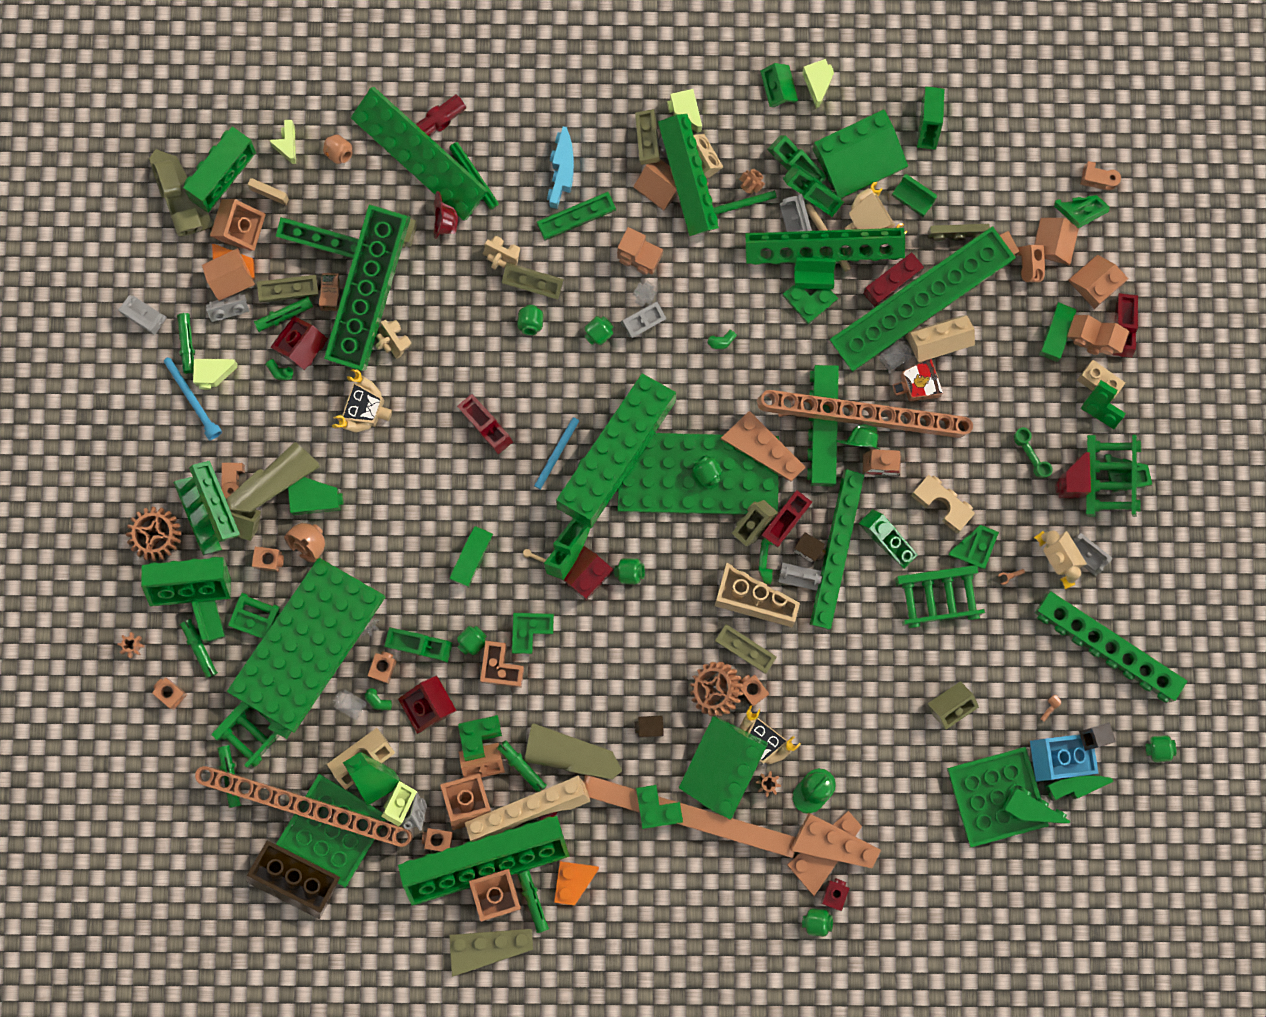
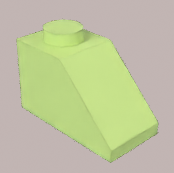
[802,59,834,108]
[667,89,702,133]
[193,359,237,390]

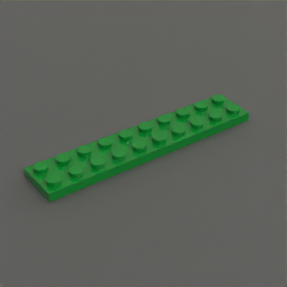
[830,226,1016,372]

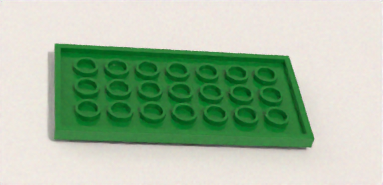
[618,433,779,515]
[227,558,386,733]

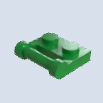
[228,592,280,639]

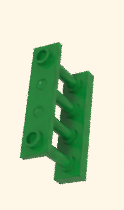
[1086,435,1141,517]
[173,461,240,556]
[895,565,985,629]
[211,702,280,768]

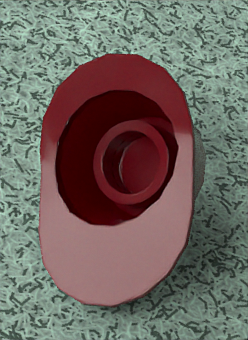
[434,191,458,239]

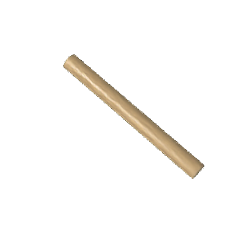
[805,202,852,272]

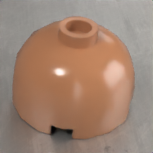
[284,523,325,563]

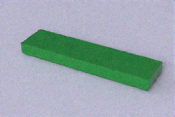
[536,192,616,241]

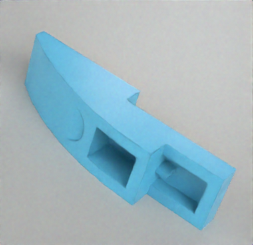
[547,126,574,209]

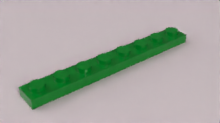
[810,469,865,630]

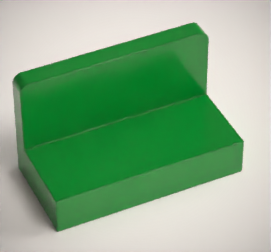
[760,63,798,108]
[891,174,937,217]
[794,257,836,290]
[192,600,226,643]

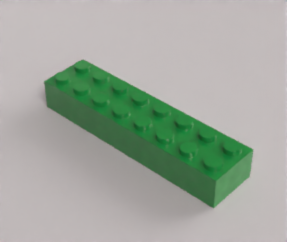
[324,204,411,371]
[556,373,676,528]
[398,816,570,906]

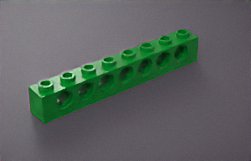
[745,228,905,265]
[1034,591,1188,703]

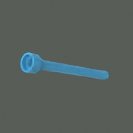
[164,357,222,440]

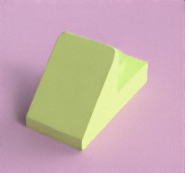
[270,120,296,164]
[381,781,417,826]

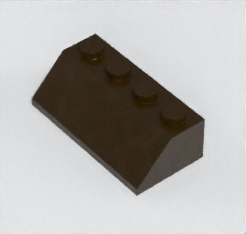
[246,840,340,919]

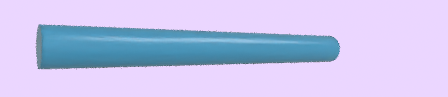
[534,417,579,490]

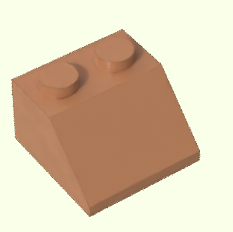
[210,199,266,251]
[1068,255,1129,309]
[440,773,491,830]
[469,869,521,922]

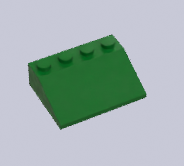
[812,109,908,199]
[679,715,768,820]

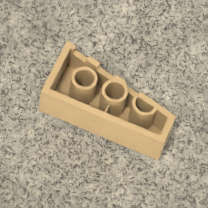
[715,563,800,627]

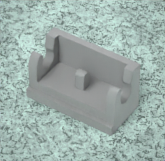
[779,194,812,232]
[118,295,167,335]
[620,302,666,338]
[1073,533,1113,576]

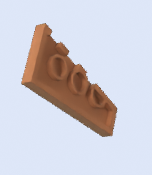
[721,411,806,482]
[787,811,862,896]
[790,813,881,868]

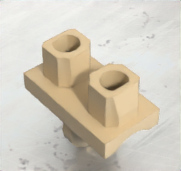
[483,236,520,270]
[375,320,411,359]

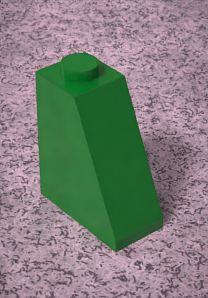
[917,86,945,150]
[288,477,344,516]
[343,752,401,806]

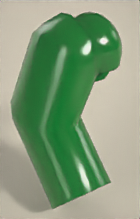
[707,329,737,349]
[265,359,294,381]
[365,688,392,710]

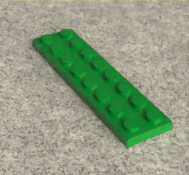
[350,87,488,221]

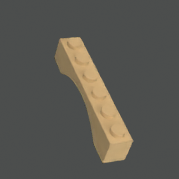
[465,776,591,842]

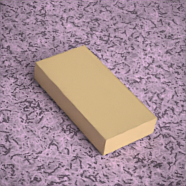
[248,178,289,205]

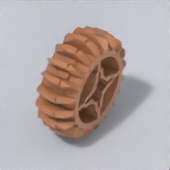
[126,507,182,561]
[689,662,744,717]

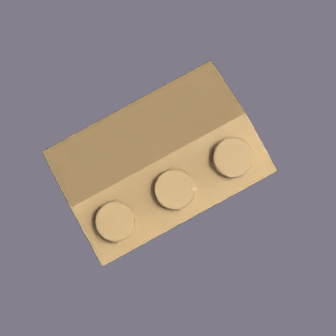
[906,315,975,362]

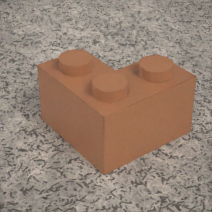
[617,227,663,275]
[1067,315,1129,355]
[480,641,524,688]

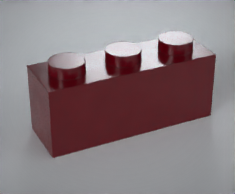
[863,252,924,307]

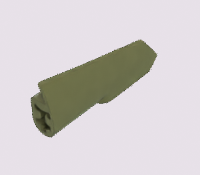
[149,149,214,236]
[227,442,320,513]
[524,724,622,779]

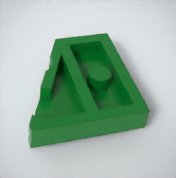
[1054,195,1110,228]
[1104,454,1152,493]
[948,525,999,570]

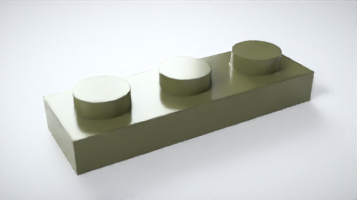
[635,109,660,165]
[928,224,990,241]
[501,263,564,300]
[257,275,319,303]
[715,624,777,674]

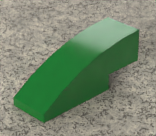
[767,135,826,183]
[783,163,844,217]
[1039,302,1077,362]
[544,518,591,580]
[450,526,493,588]
[384,627,453,663]
[1045,776,1114,800]

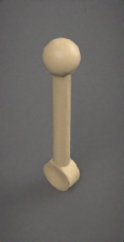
[523,549,547,562]

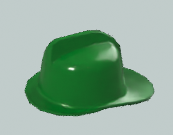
[837,424,880,450]
[792,768,836,813]

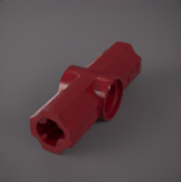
[416,94,467,137]

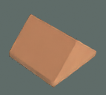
[633,159,678,211]
[1034,217,1079,265]
[202,248,255,301]

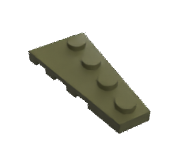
[449,928,533,977]

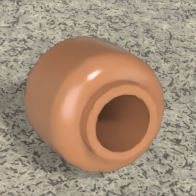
[323,135,352,164]

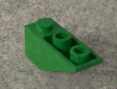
[859,509,918,569]
[1001,787,1070,824]

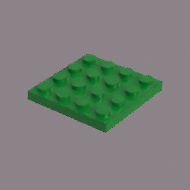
[947,747,1049,848]
[276,774,387,888]

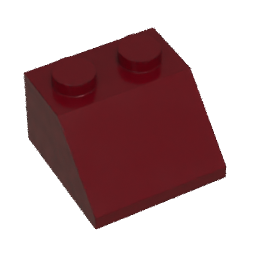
[270,316,328,370]
[1055,452,1091,498]
[561,546,613,601]
[398,675,457,734]

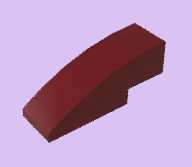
[1112,293,1138,358]
[457,394,513,455]
[762,490,812,548]

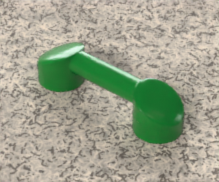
[1014,427,1053,478]
[758,538,773,585]

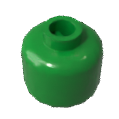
[517,305,544,336]
[584,316,614,345]
[693,455,722,486]
[614,558,645,584]
[457,625,487,656]
[1145,735,1177,762]
[802,909,833,937]

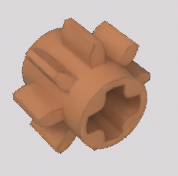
[739,169,765,194]
[117,632,145,658]
[756,771,781,797]

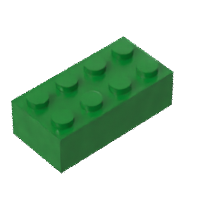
[183,126,256,213]
[141,557,231,607]

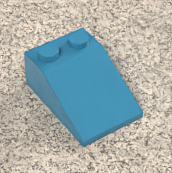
[1030,735,1099,781]

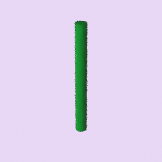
[713,190,777,215]

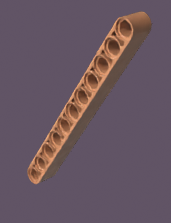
[757,390,973,438]
[195,766,413,847]
[583,775,796,858]

